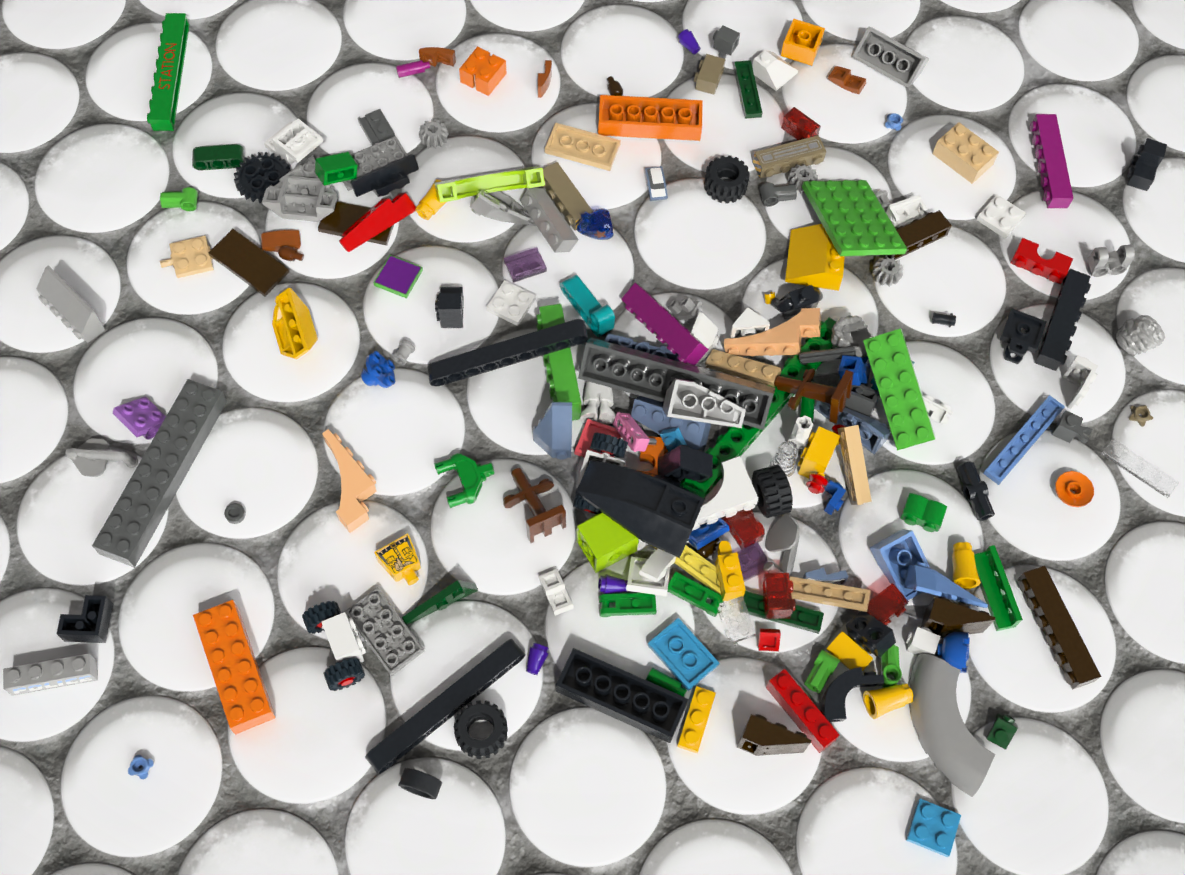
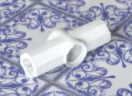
[787,415,814,456]

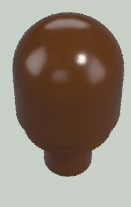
[278,245,304,262]

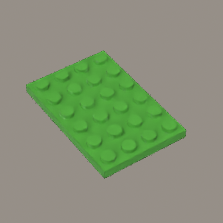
[802,180,907,256]

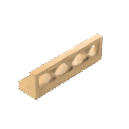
[838,425,872,505]

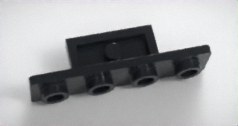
[350,154,419,197]

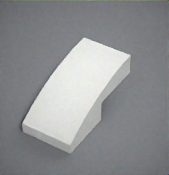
[639,549,676,582]
[538,569,573,616]

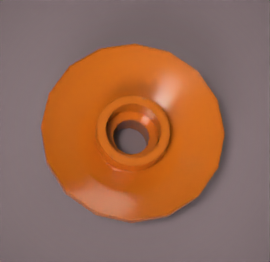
[1055,471,1094,507]

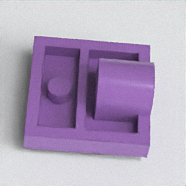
[113,396,166,440]

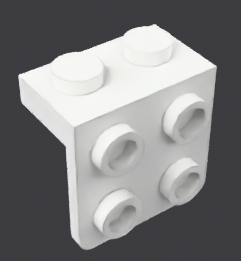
[1062,355,1098,409]

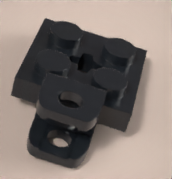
[1000,308,1047,364]

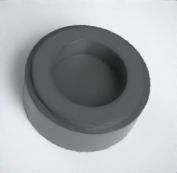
[224,503,246,524]

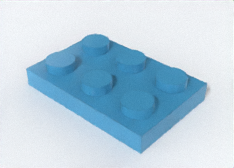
[647,618,720,691]

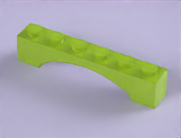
[434,166,545,203]

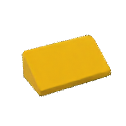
[826,631,873,672]

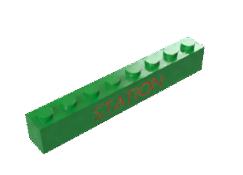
[147,13,190,131]

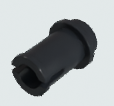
[932,312,956,328]

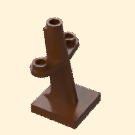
[774,369,853,424]
[503,468,566,543]

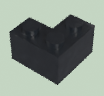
[1126,138,1167,191]
[435,287,464,328]
[658,445,713,483]
[56,595,113,643]

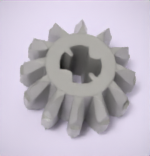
[419,119,448,149]
[788,164,818,194]
[872,255,903,287]

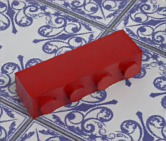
[766,669,840,753]

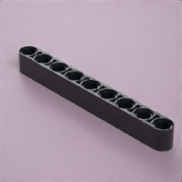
[428,319,588,386]
[365,639,526,774]

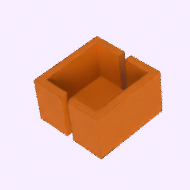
[459,46,507,96]

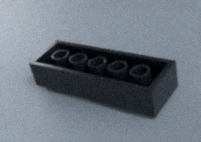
[556,648,689,743]

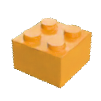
[781,19,825,66]

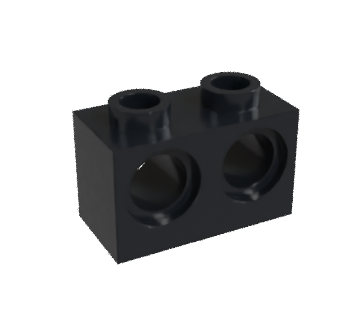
[846,611,896,658]

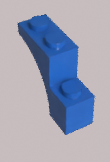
[838,356,871,386]

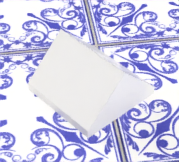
[730,307,770,338]

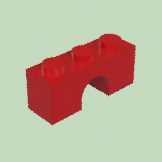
[1010,238,1073,284]

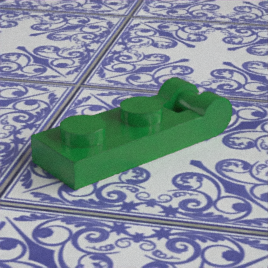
[667,571,724,617]
[599,593,657,617]

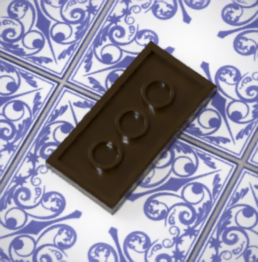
[318,201,394,246]
[208,229,289,297]

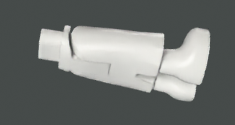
[580,381,616,425]

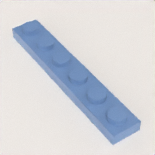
[983,395,1065,485]

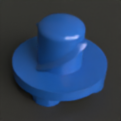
[361,351,395,388]

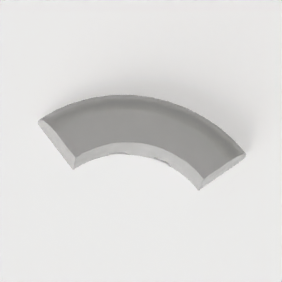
[910,654,995,797]

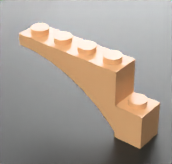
[724,308,821,356]
[322,429,377,533]

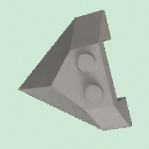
[262,155,337,222]
[470,190,536,226]

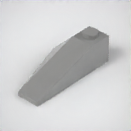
[662,378,746,428]

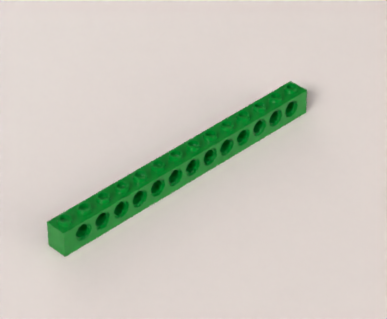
[681,317,836,497]

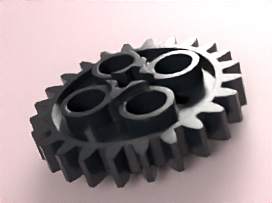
[234,152,291,203]

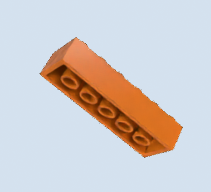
[598,95,703,141]
[193,600,276,735]

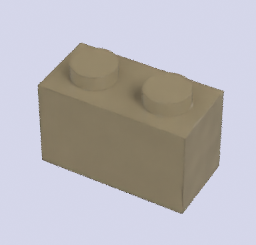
[694,54,726,95]

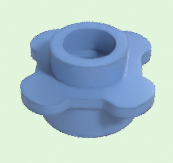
[885,113,903,131]
[128,755,154,780]

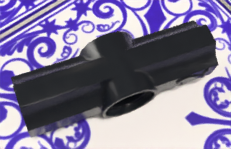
[957,461,995,521]

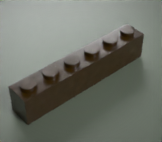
[1017,566,1102,690]

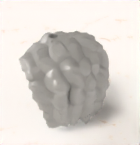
[831,315,871,358]
[1116,315,1165,356]

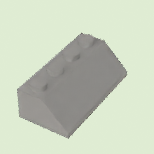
[852,27,929,88]
[36,265,105,343]

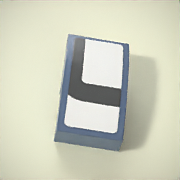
[644,166,668,201]

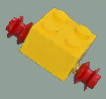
[797,424,846,494]

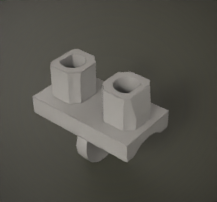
[668,297,703,325]

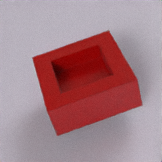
[758,628,781,652]

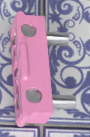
[613,412,657,452]

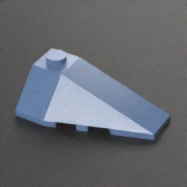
[904,562,988,608]

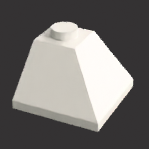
[752,50,798,91]

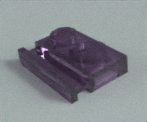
[504,247,547,283]
[737,542,768,582]

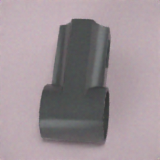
[760,183,797,207]

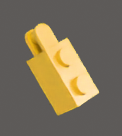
[715,541,746,601]

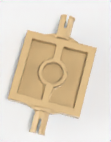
[160,236,214,278]

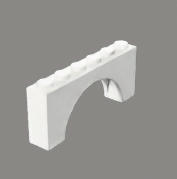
[646,456,758,545]

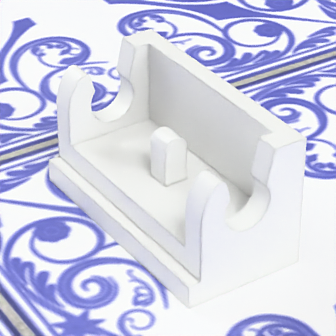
[886,194,927,229]

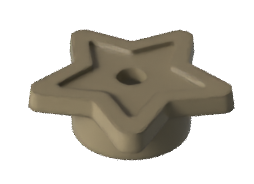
[1129,405,1153,427]

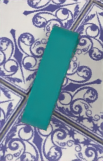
[560,275,615,337]

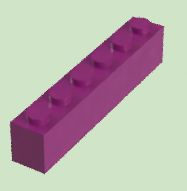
[1030,114,1073,208]
[621,283,709,366]

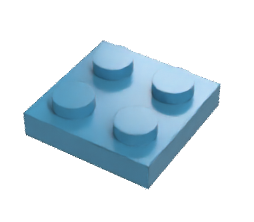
[906,799,961,857]

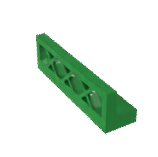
[974,545,1023,631]

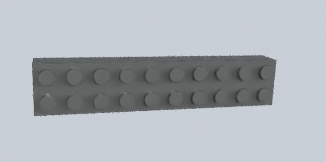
[578,338,775,430]
[92,379,227,568]

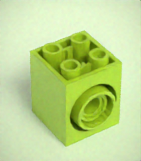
[576,513,639,573]

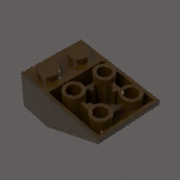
[921,597,995,638]
[737,714,812,756]

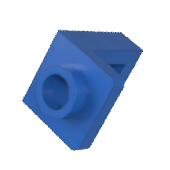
[824,480,846,515]

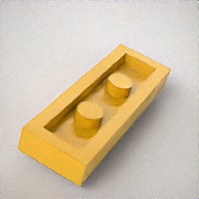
[677,686,716,753]

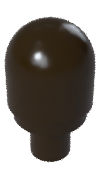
[607,76,623,96]
[695,538,721,559]

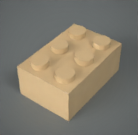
[932,122,999,184]

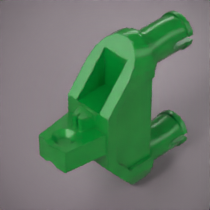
[434,453,494,509]

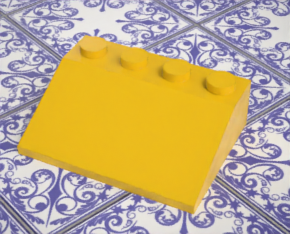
[785,224,845,291]

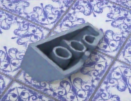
[814,400,891,454]
[533,402,572,460]

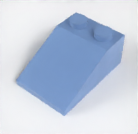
[870,529,931,602]

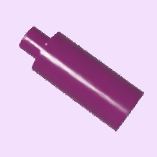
[396,60,430,78]

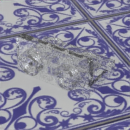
[718,596,756,646]

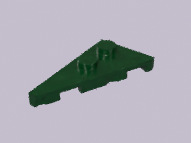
[402,580,478,625]

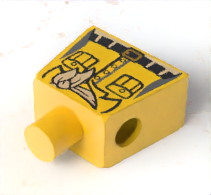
[374,534,421,585]

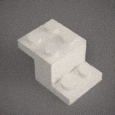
[264,119,323,166]

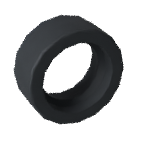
[398,768,442,799]

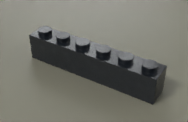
[1035,269,1091,371]

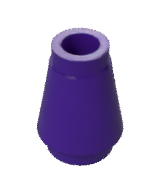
[678,29,701,55]
[598,574,628,594]
[526,643,549,675]

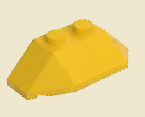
[272,288,318,359]

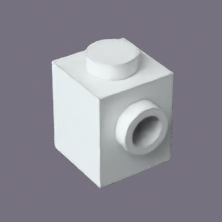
[906,627,941,656]

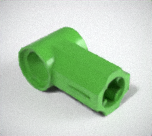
[160,187,198,211]
[880,645,902,688]
[804,649,840,693]

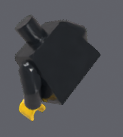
[764,285,823,319]

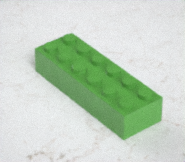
[536,304,581,421]
[863,328,936,451]

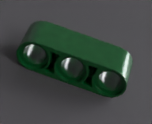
[192,144,244,171]

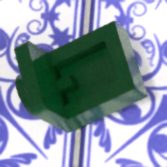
[986,714,1018,750]

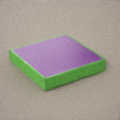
[373,255,423,299]

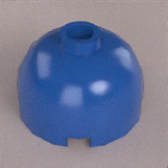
[938,631,970,673]

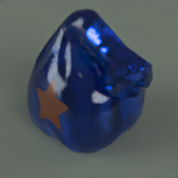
[576,208,614,240]

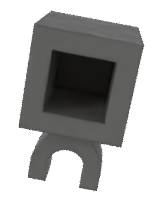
[713,25,740,59]
[1052,410,1093,444]

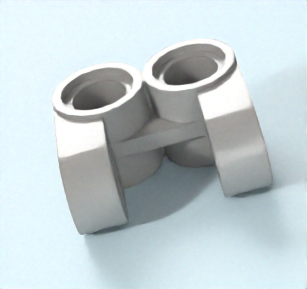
[1087,244,1135,277]

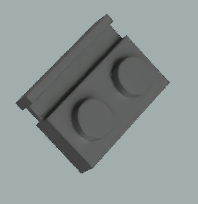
[358,109,395,146]

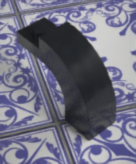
[821,667,884,722]

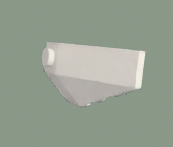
[680,312,720,366]

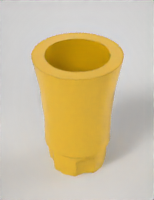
[415,179,446,220]
[952,542,981,589]
[863,683,913,719]

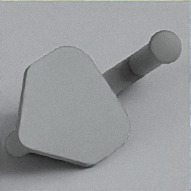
[65,438,138,477]
[763,514,800,583]

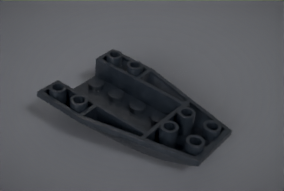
[576,461,706,558]

